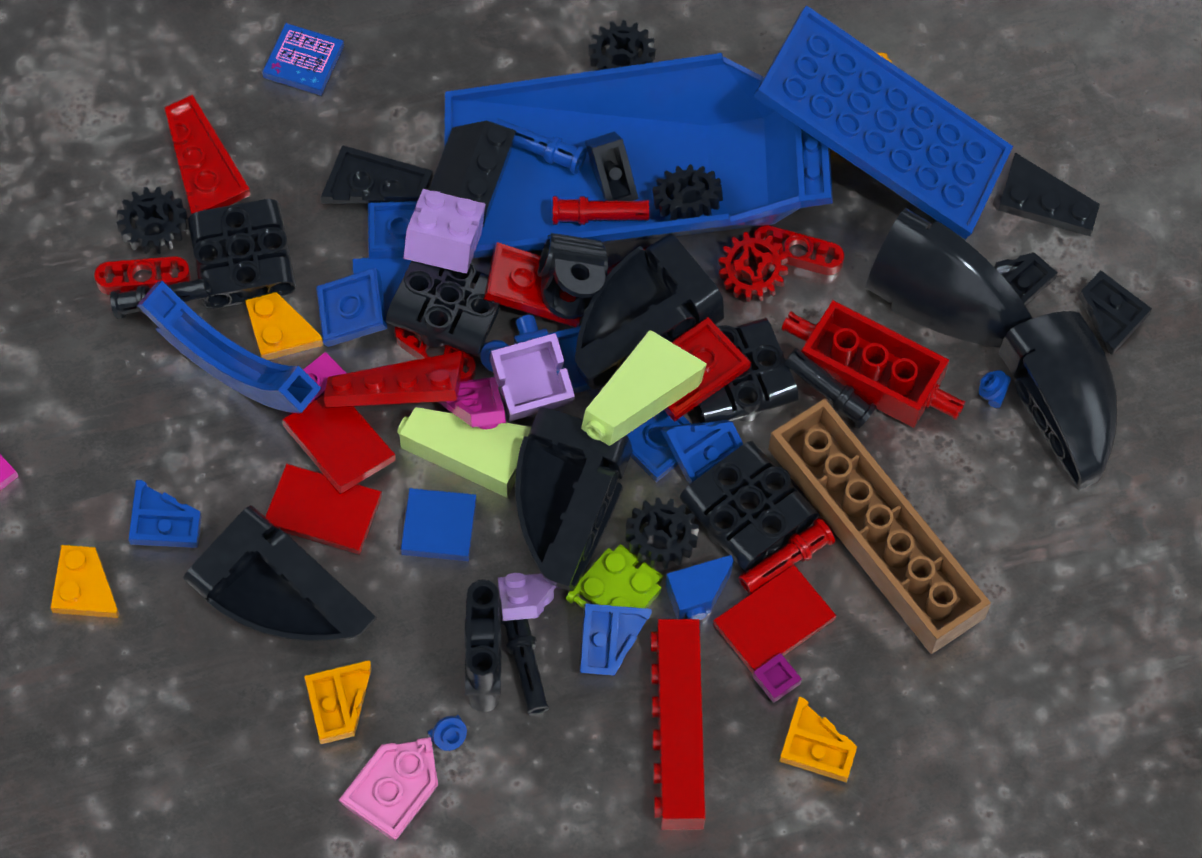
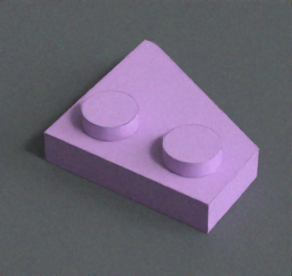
[498,573,562,621]

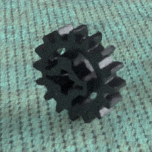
[588,20,656,70]
[653,165,723,221]
[117,187,188,254]
[625,497,699,569]

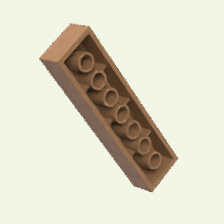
[768,399,991,655]

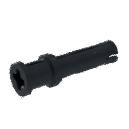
[110,277,212,319]
[783,347,877,429]
[501,615,549,715]

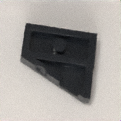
[994,252,1058,306]
[1079,270,1152,355]

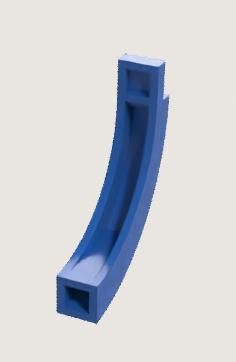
[137,281,321,413]

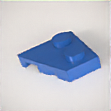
[661,420,744,484]
[129,480,202,548]
[579,604,652,676]

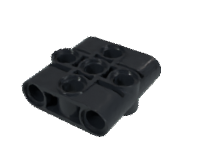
[188,199,297,309]
[385,261,502,357]
[694,318,799,423]
[679,441,819,572]
[465,579,502,713]

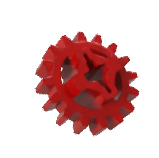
[718,231,789,302]

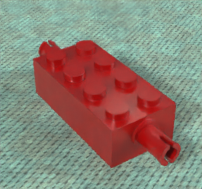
[781,300,966,428]

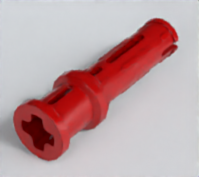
[553,196,649,225]
[738,518,835,594]

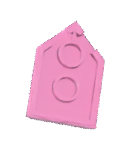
[339,737,438,841]

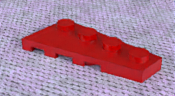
[164,94,251,214]
[323,351,464,407]

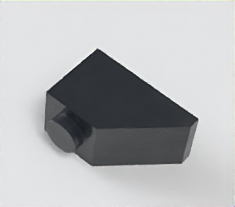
[585,131,639,201]

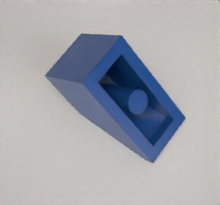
[665,555,734,620]

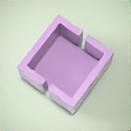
[403,189,486,274]
[490,333,575,422]

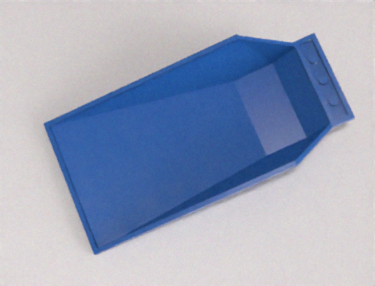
[444,53,833,259]

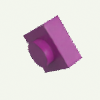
[752,653,802,703]

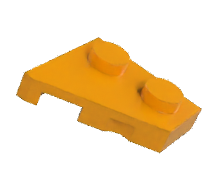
[245,292,323,360]
[51,545,119,618]
[304,660,372,745]
[779,697,857,783]

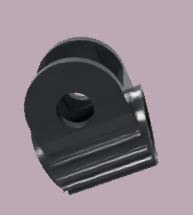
[537,233,608,319]

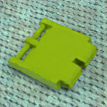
[566,544,663,609]

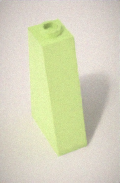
[581,330,707,446]
[397,407,531,498]

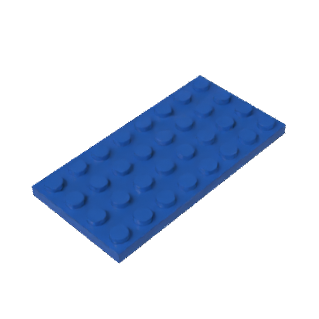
[753,5,1013,240]

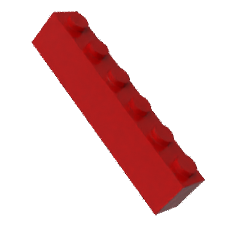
[650,619,705,830]

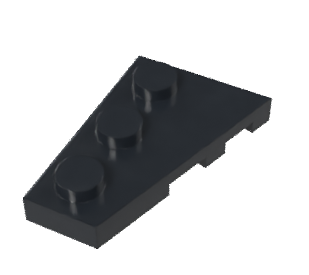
[321,145,433,204]
[998,152,1100,236]

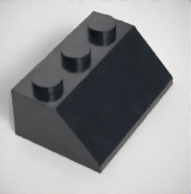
[429,121,516,227]

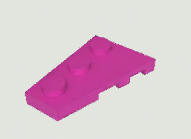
[438,377,506,429]

